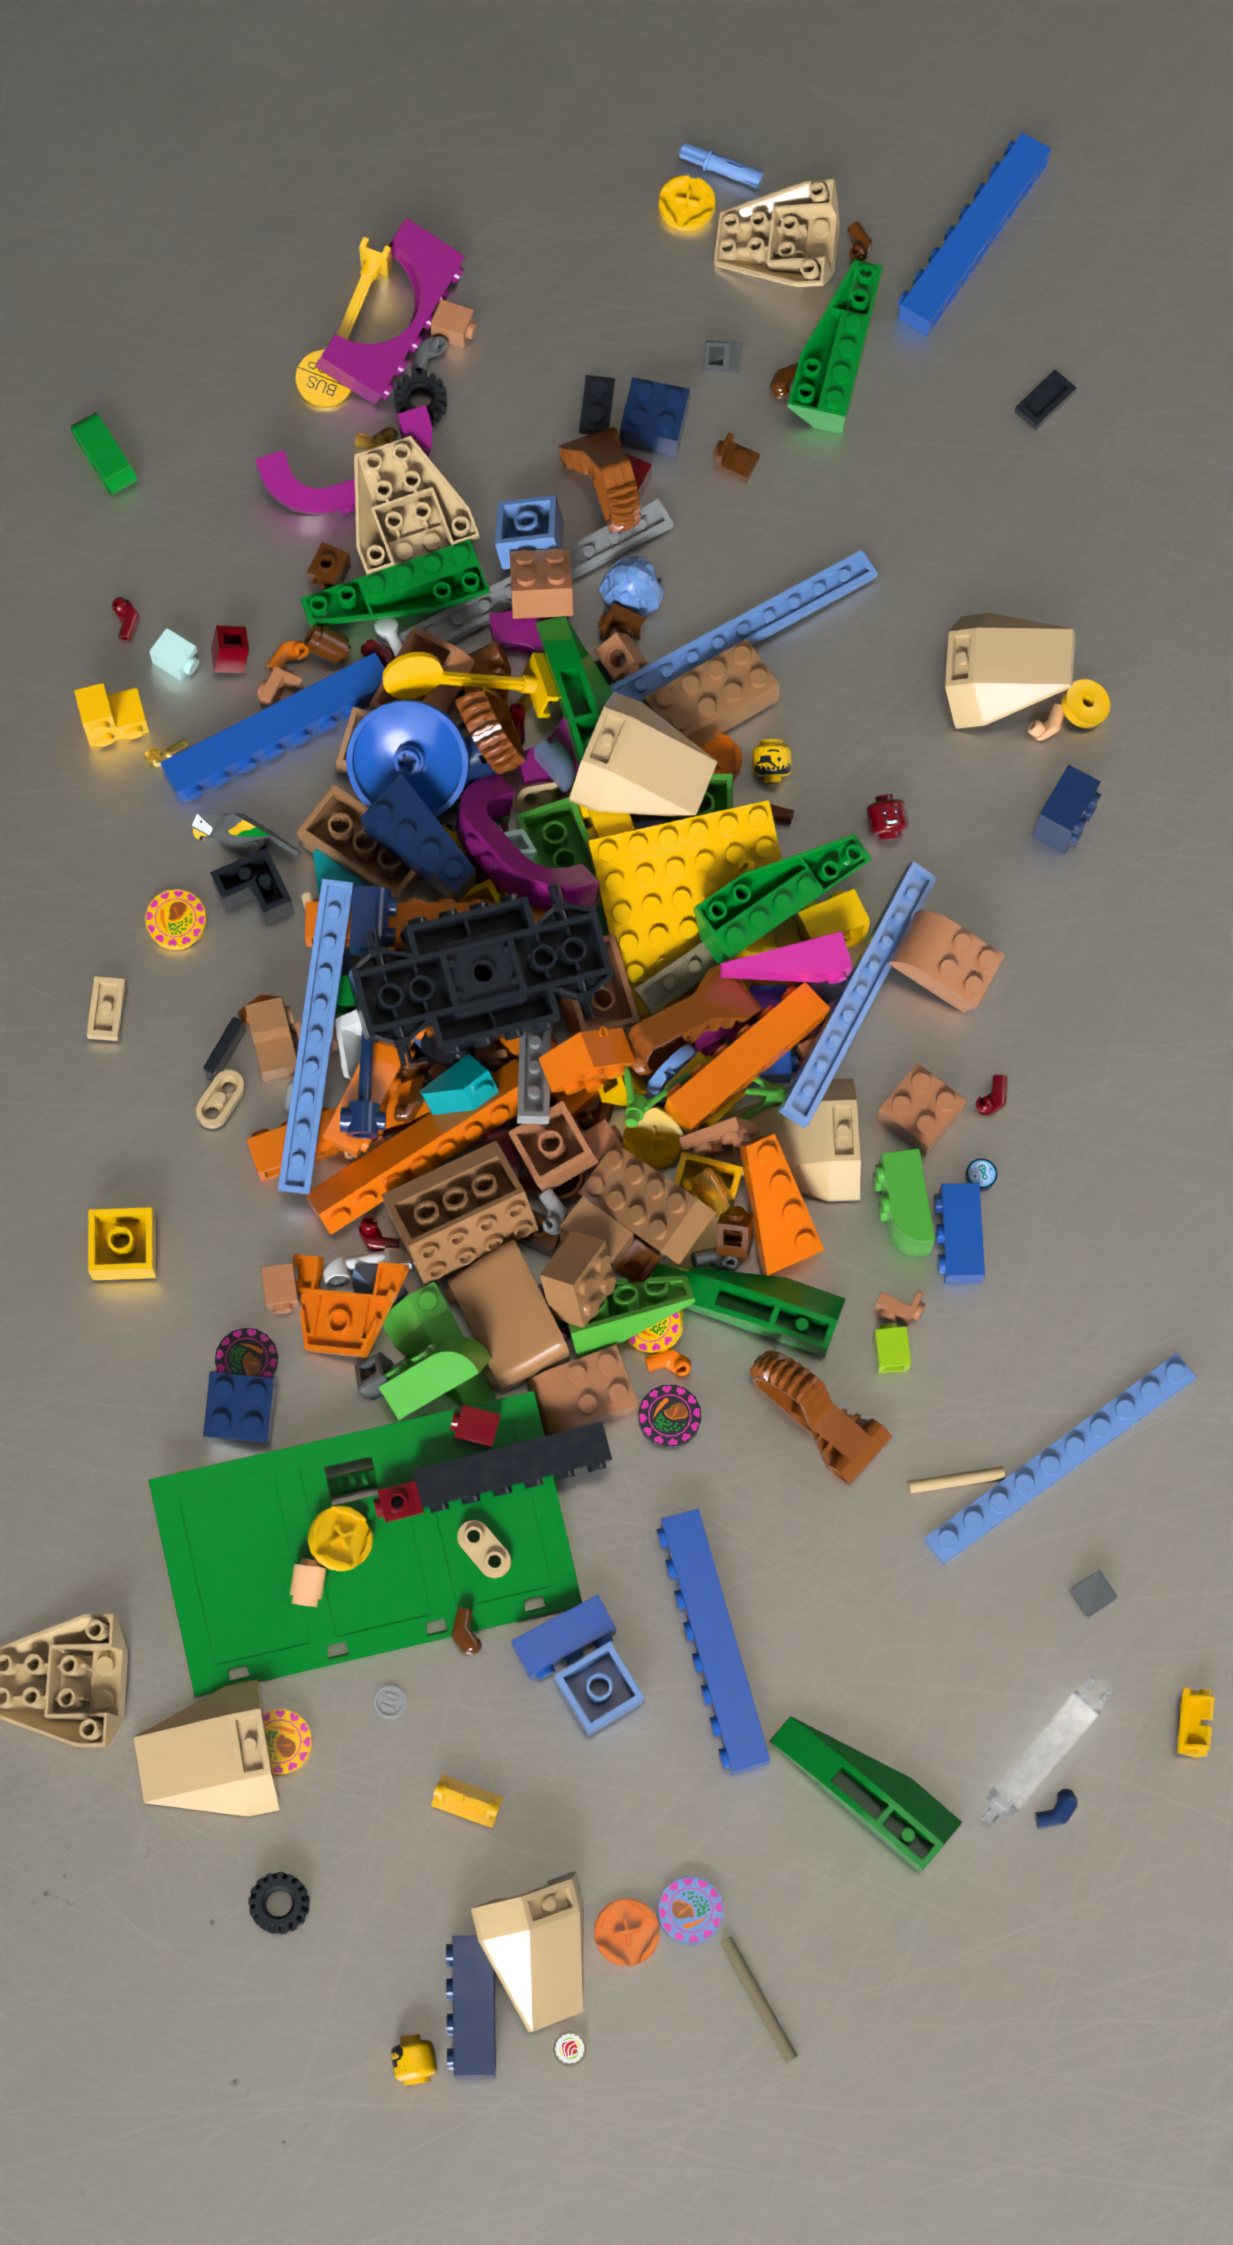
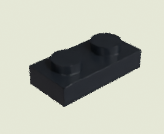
[579,375,615,434]

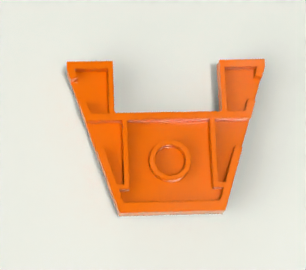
[293,1254,409,1358]

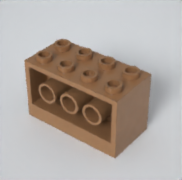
[382,1141,539,1284]

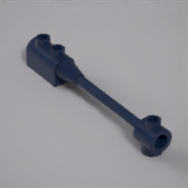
[340,886,397,1139]

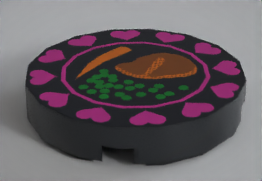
[215,1328,279,1376]
[638,1384,702,1449]

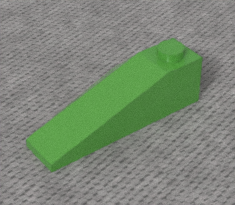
[567,1276,695,1359]
[383,1282,496,1407]

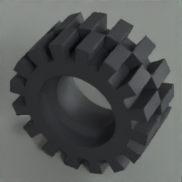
[393,370,447,426]
[248,1872,310,1935]

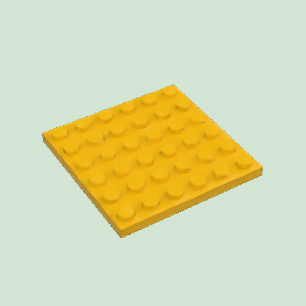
[587,800,803,1018]

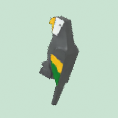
[192,813,302,857]

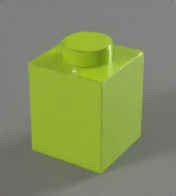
[873,1323,912,1374]

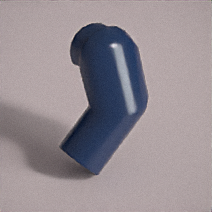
[1035,1788,1078,1829]

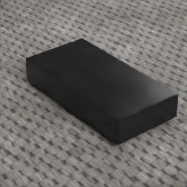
[1015,370,1077,430]
[203,1017,246,1081]

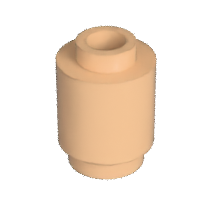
[289,1558,326,1607]

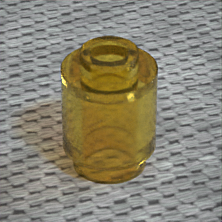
[689,1168,733,1217]

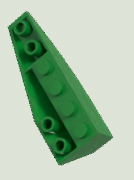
[787,260,883,434]
[300,539,490,627]
[536,616,613,767]
[693,834,872,965]
[651,1264,846,1358]
[769,1716,962,1873]

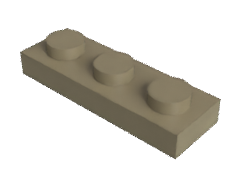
[634,942,728,1015]

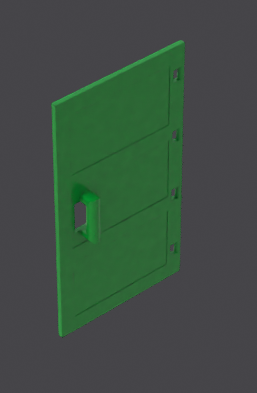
[148,1391,583,1697]

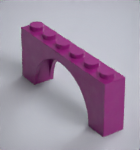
[315,217,466,405]
[489,610,579,784]

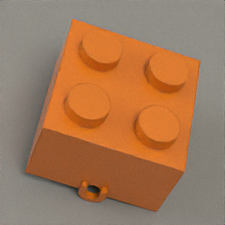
[538,1025,636,1095]

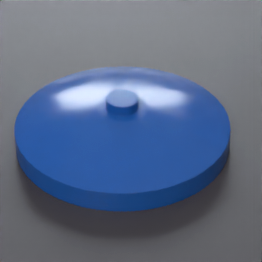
[346,699,470,817]

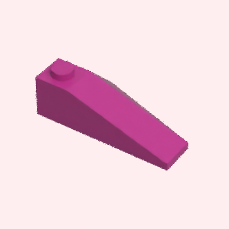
[719,931,852,984]

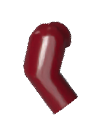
[111,597,140,642]
[510,703,525,745]

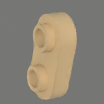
[515,779,573,812]
[196,1070,245,1129]
[457,1520,511,1578]

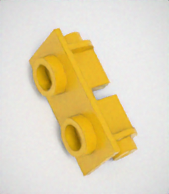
[1177,1687,1215,1758]
[431,1774,504,1829]

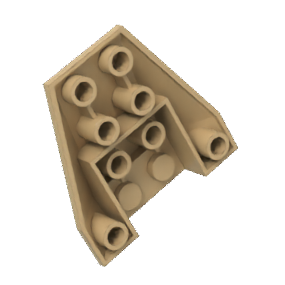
[714,179,840,287]
[354,436,480,575]
[945,613,1075,729]
[569,691,717,817]
[730,1078,861,1202]
[0,1614,128,1747]
[133,1680,280,1817]
[471,1872,584,2032]

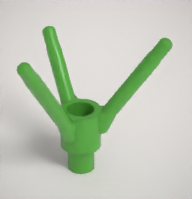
[623,1066,690,1128]
[739,1077,790,1120]

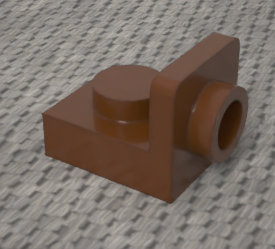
[713,433,760,483]
[597,603,646,641]
[616,1237,667,1282]

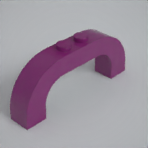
[254,405,432,515]
[455,774,599,910]

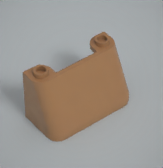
[443,1240,570,1395]

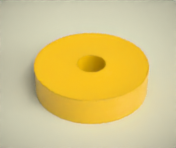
[1061,679,1110,729]

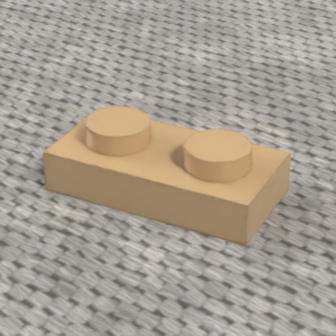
[86,976,126,1041]

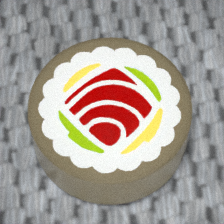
[553,2031,587,2066]

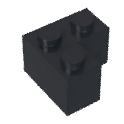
[210,848,294,925]

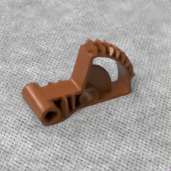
[558,427,641,533]
[455,640,527,775]
[627,964,764,1076]
[749,1350,892,1485]

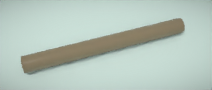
[720,1937,798,2063]

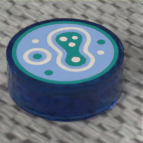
[965,1158,998,1191]

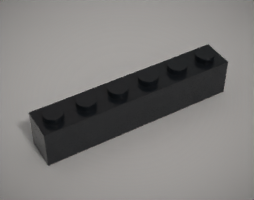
[413,1421,612,1514]

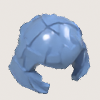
[599,556,664,616]

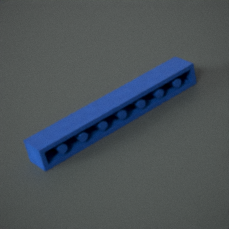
[897,132,1052,336]
[160,653,385,804]
[656,1508,771,1775]

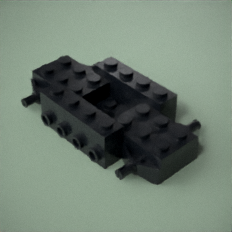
[348,883,614,1068]

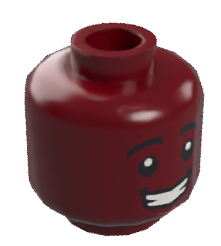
[867,794,908,840]

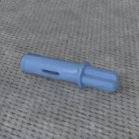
[679,143,764,189]

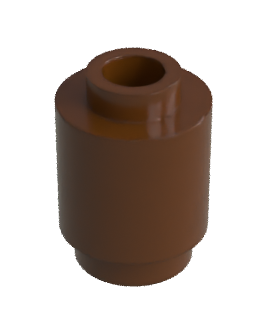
[304,624,351,664]

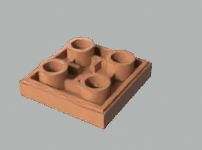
[679,1117,760,1158]

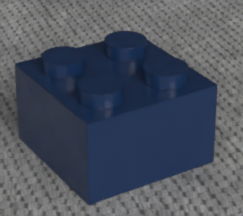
[619,377,690,458]
[1032,764,1102,853]
[203,1370,278,1443]

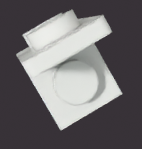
[335,1009,362,1079]

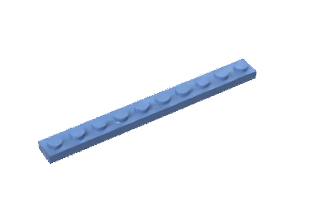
[609,550,878,703]
[778,861,937,1128]
[278,878,354,1195]
[924,1353,1197,1565]

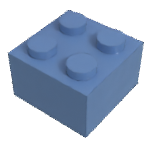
[495,495,564,570]
[554,1641,645,1737]

